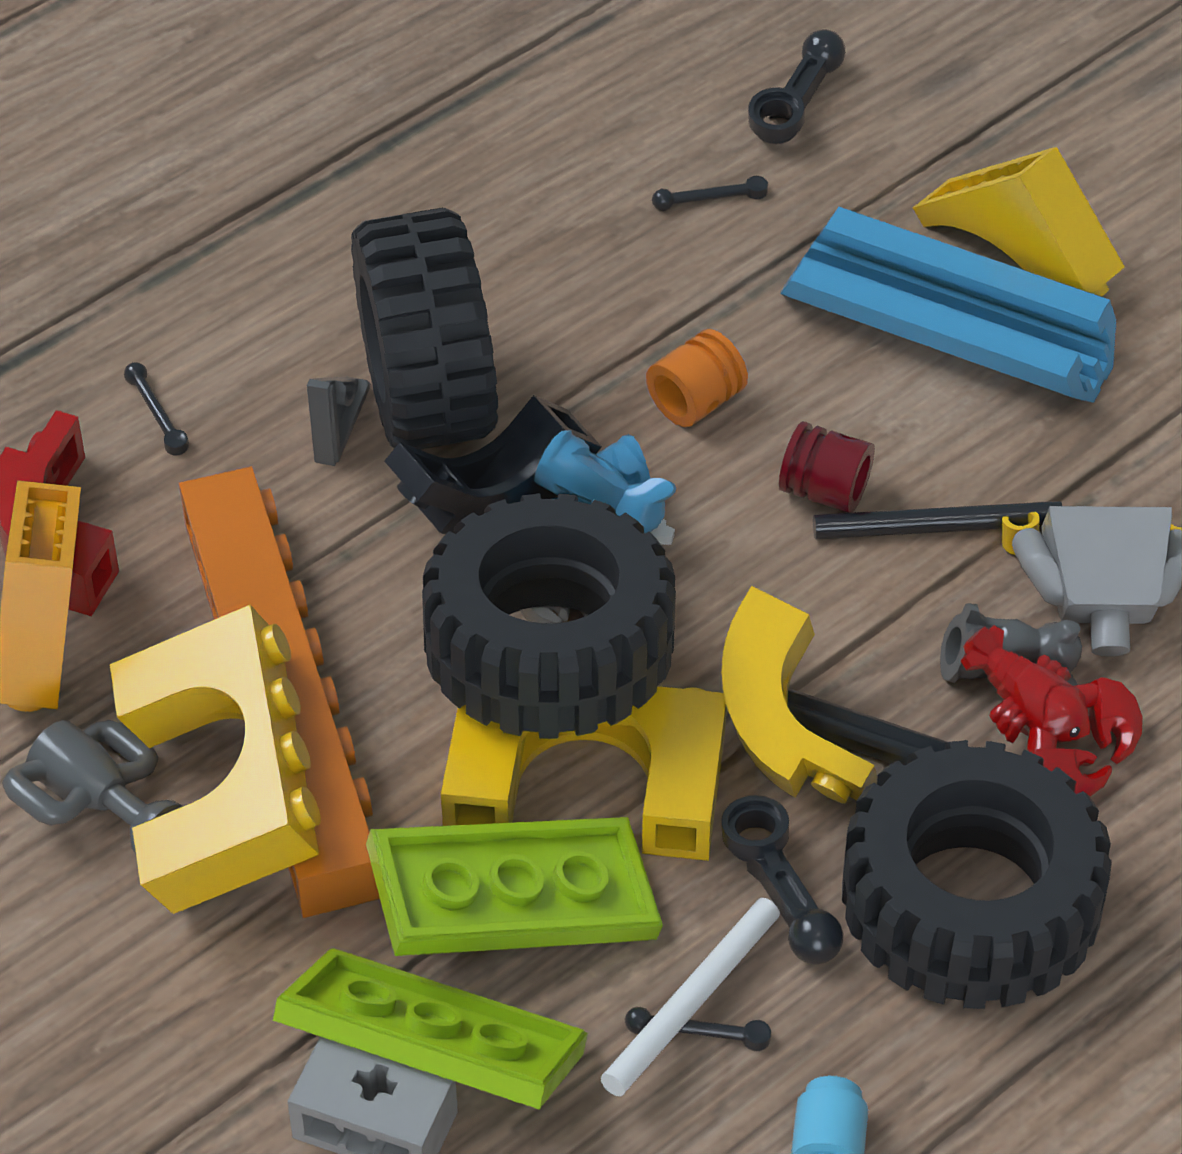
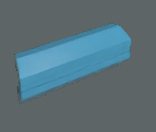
[780,207,1116,403]

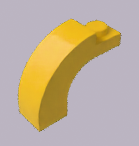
[721,586,877,804]

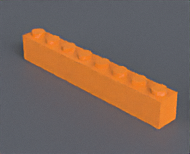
[179,466,380,918]

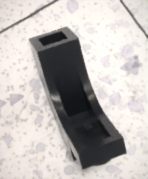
[384,395,602,534]

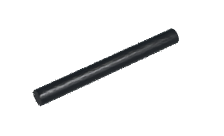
[813,501,1062,540]

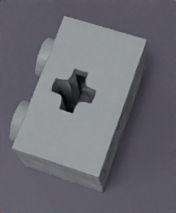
[287,1037,458,1154]

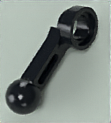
[748,29,846,144]
[721,795,843,964]

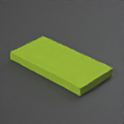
[366,817,663,956]
[273,948,588,1109]

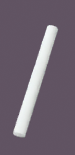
[601,898,780,1096]

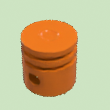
[646,329,748,428]

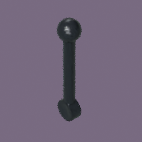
[652,176,768,211]
[124,362,189,456]
[625,1007,772,1051]

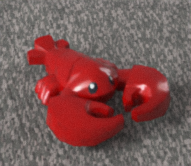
[960,625,1143,797]

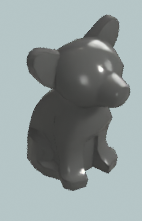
[940,603,1082,686]

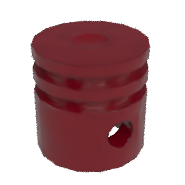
[778,421,875,513]

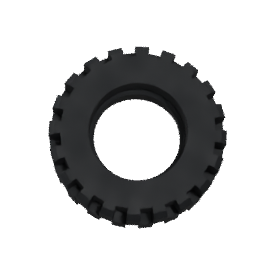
[351,207,498,450]
[422,494,676,739]
[842,740,1112,1009]

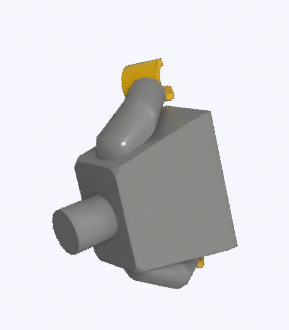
[1002,506,1182,656]

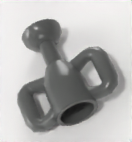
[2,720,183,853]

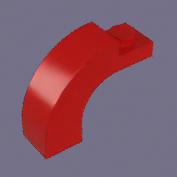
[0,410,119,617]

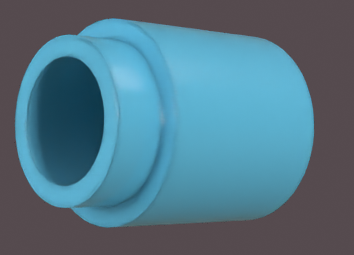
[791,1076,868,1154]

